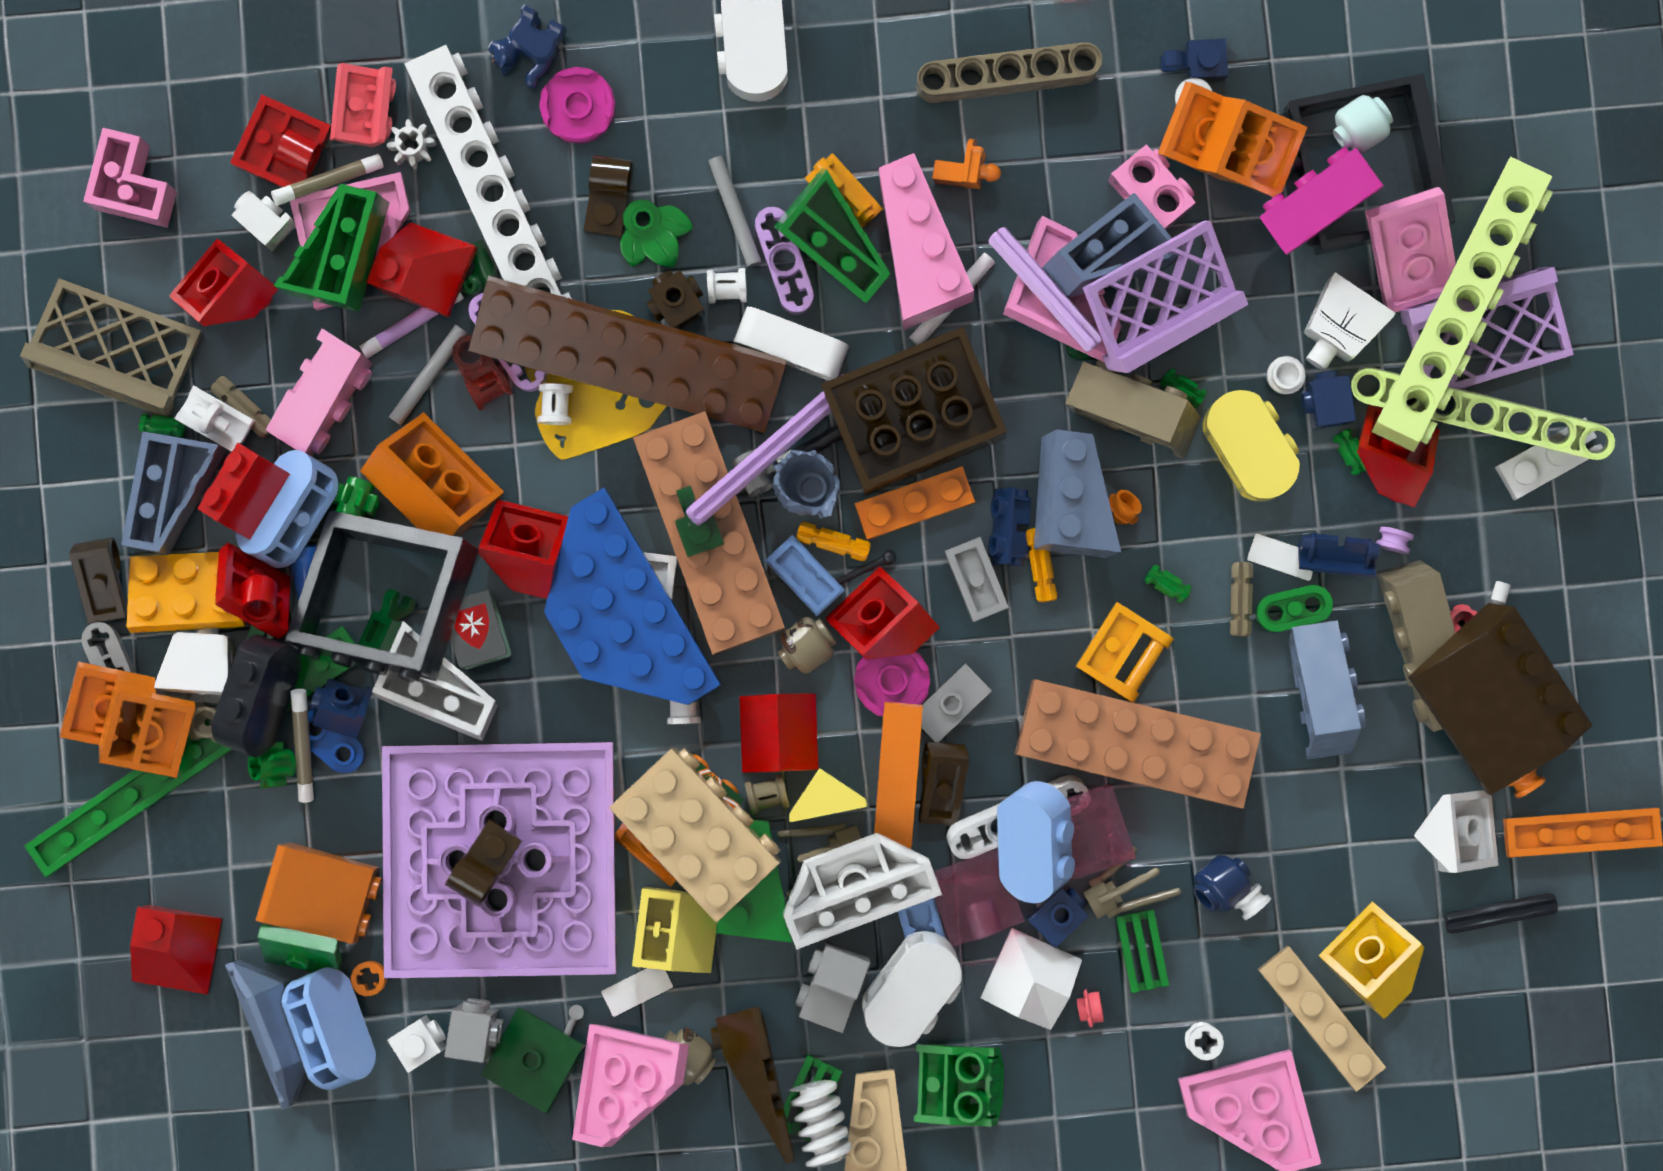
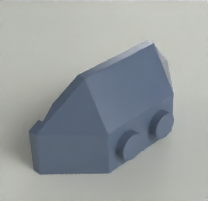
[225,960,307,1110]

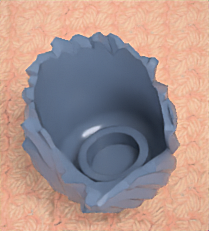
[772,450,841,519]

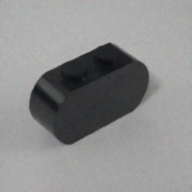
[211,635,301,757]

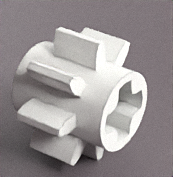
[387,119,436,169]

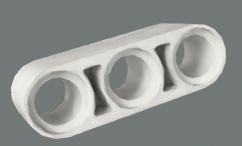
[733,307,850,381]

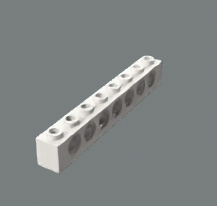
[404,45,572,299]

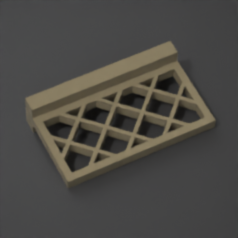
[20,278,202,417]

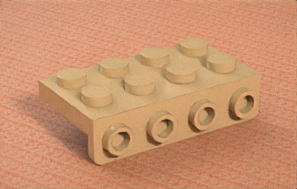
[609,747,781,923]

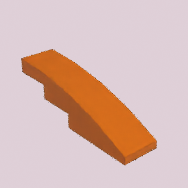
[874,702,923,849]

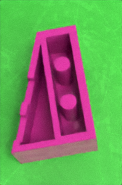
[1259,146,1385,255]

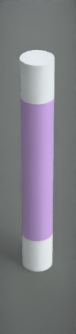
[359,292,464,359]

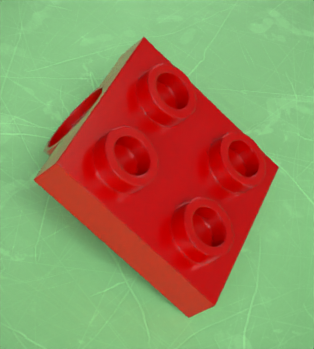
[230,95,331,188]
[215,542,291,640]

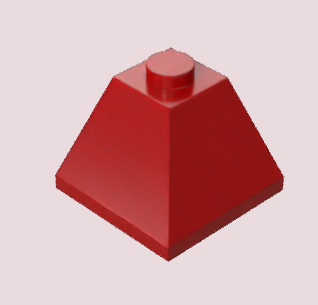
[366,222,478,318]
[169,238,278,326]
[1357,404,1440,507]
[478,499,569,599]
[825,567,940,660]
[130,905,223,995]

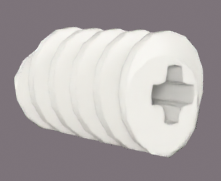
[789,1080,852,1167]

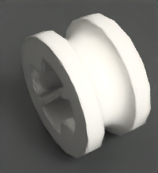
[1234,884,1271,920]

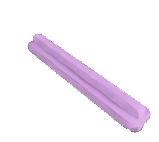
[989,227,1102,352]

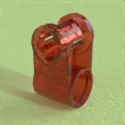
[452,335,514,411]

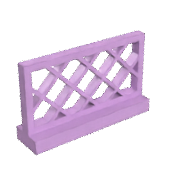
[1083,220,1248,373]
[1399,267,1574,389]

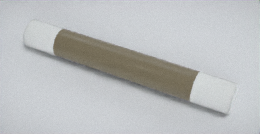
[271,154,383,206]
[291,689,314,803]

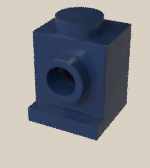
[310,679,373,739]

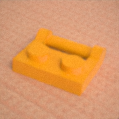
[1075,602,1174,703]

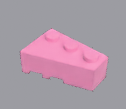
[266,328,373,457]

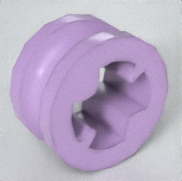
[1376,526,1414,555]

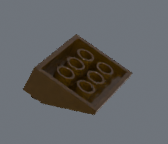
[821,327,1007,496]
[1408,603,1593,795]

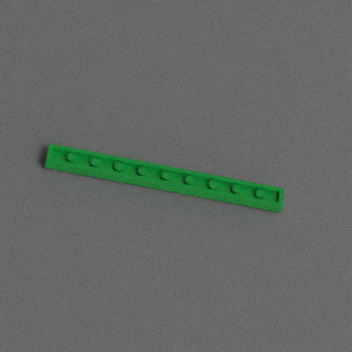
[24,626,358,877]

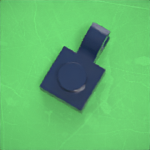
[1160,38,1229,80]

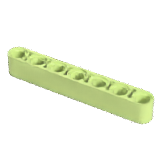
[1351,367,1615,460]

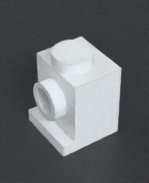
[232,191,295,251]

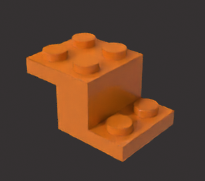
[1157,81,1308,198]
[60,662,195,778]

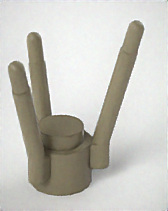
[777,822,861,898]
[1083,847,1181,919]

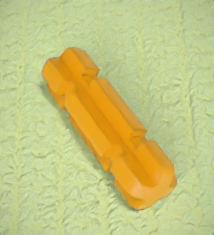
[796,521,871,561]
[1025,528,1057,603]

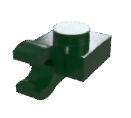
[675,486,724,557]
[358,588,416,652]

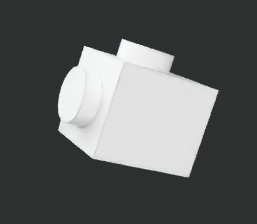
[388,1015,446,1073]

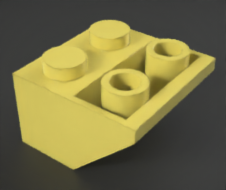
[632,887,717,973]

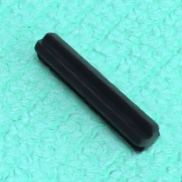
[1443,893,1558,934]

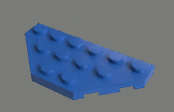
[544,487,722,705]

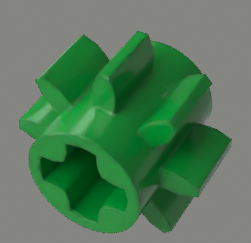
[332,476,380,517]
[248,741,296,788]

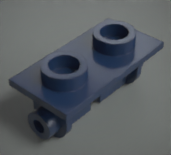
[988,487,1031,567]
[1298,532,1380,578]

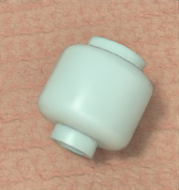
[1333,95,1393,153]

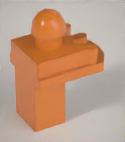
[932,138,1001,190]

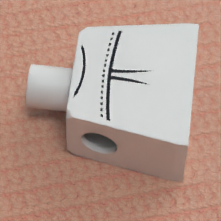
[1304,272,1396,371]

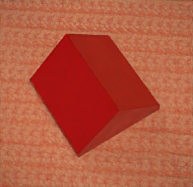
[739,693,819,773]

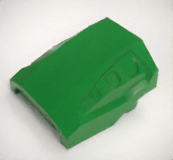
[914,1044,1004,1127]

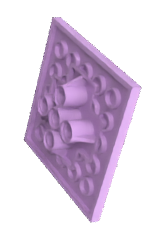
[382,742,617,978]

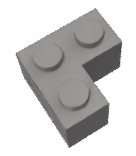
[795,942,870,1033]

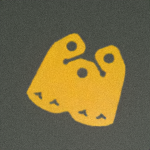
[524,310,666,460]

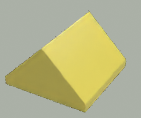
[789,768,867,822]

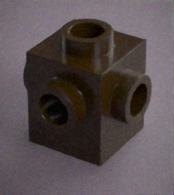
[646,270,706,330]

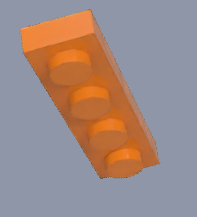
[1503,808,1663,857]

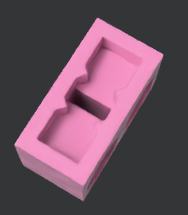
[1108,144,1196,230]

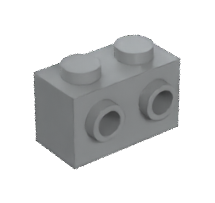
[444,998,504,1063]

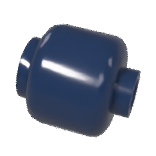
[1193,855,1251,912]

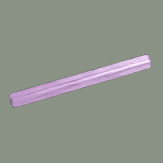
[686,374,844,525]

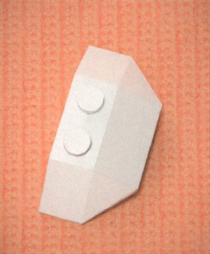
[783,833,942,949]

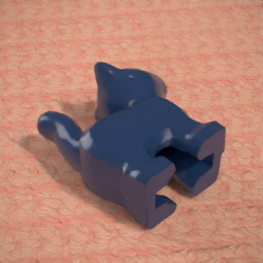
[488,5,567,89]

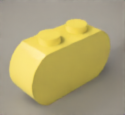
[1202,390,1300,502]

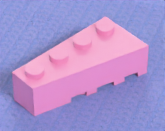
[879,153,974,330]

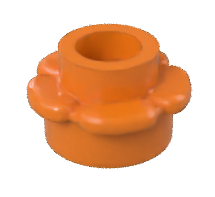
[1108,490,1142,525]

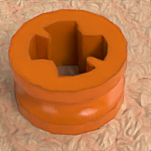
[1508,768,1546,799]
[351,961,388,996]

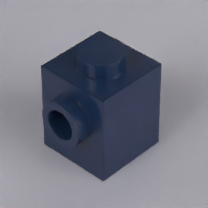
[1301,371,1356,430]
[1026,887,1089,948]

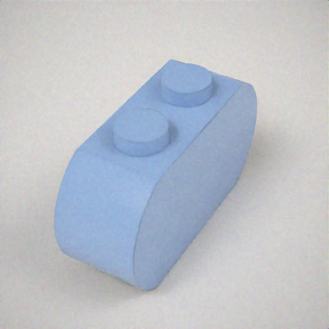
[236,450,338,568]
[997,781,1075,903]
[282,967,376,1090]

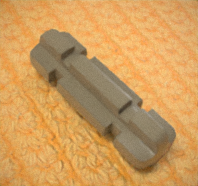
[210,376,271,439]
[1230,562,1253,637]

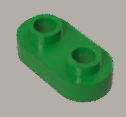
[1255,585,1333,633]

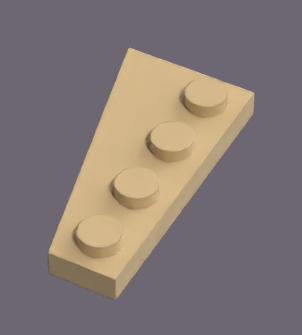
[844,1069,907,1171]

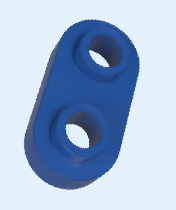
[308,710,366,773]

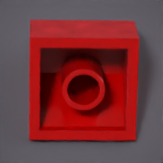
[197,443,290,540]

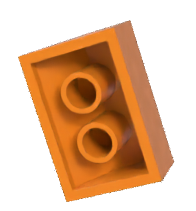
[360,413,504,537]

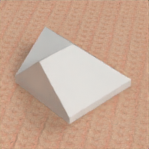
[1414,790,1499,873]
[980,927,1082,1030]

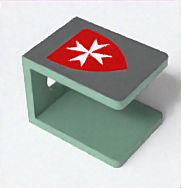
[450,590,512,669]

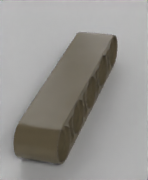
[916,42,1102,103]

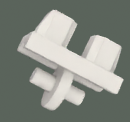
[174,386,255,451]

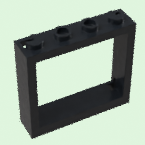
[1280,74,1456,255]
[286,510,478,683]

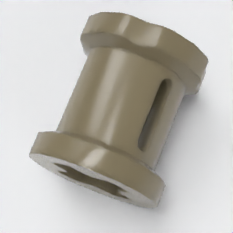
[745,774,790,816]

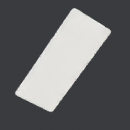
[1247,534,1313,581]
[601,968,673,1017]

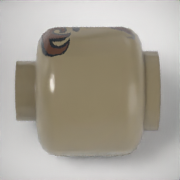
[777,617,837,674]
[662,1027,716,1086]

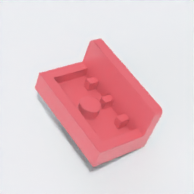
[330,63,396,148]

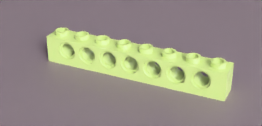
[1372,157,1553,452]

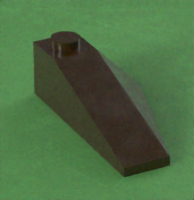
[710,1006,796,1164]

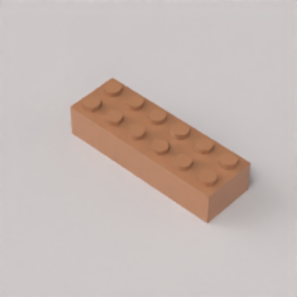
[633,411,785,656]
[1014,679,1261,809]

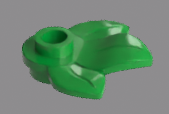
[620,199,693,267]

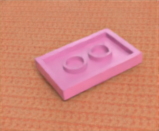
[1366,187,1456,312]

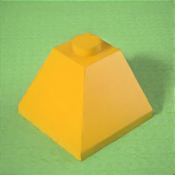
[1319,901,1424,1019]

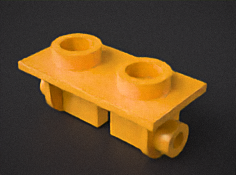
[804,153,883,228]

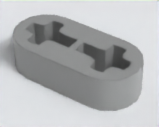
[81,622,135,673]

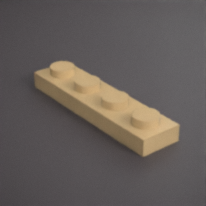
[1257,946,1386,1092]

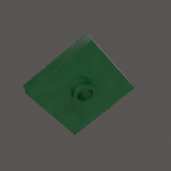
[481,1007,586,1113]

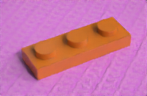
[854,466,975,540]

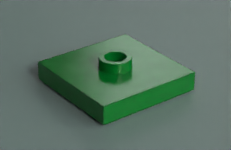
[257,924,343,972]

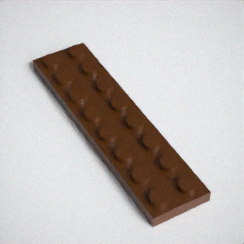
[468,276,786,433]

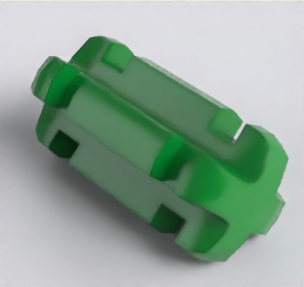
[1160,368,1207,408]
[139,413,187,439]
[1333,428,1366,476]
[1145,565,1192,603]

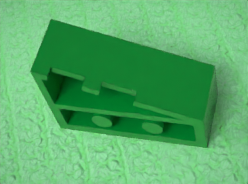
[774,168,890,303]
[274,184,390,312]
[716,819,793,943]

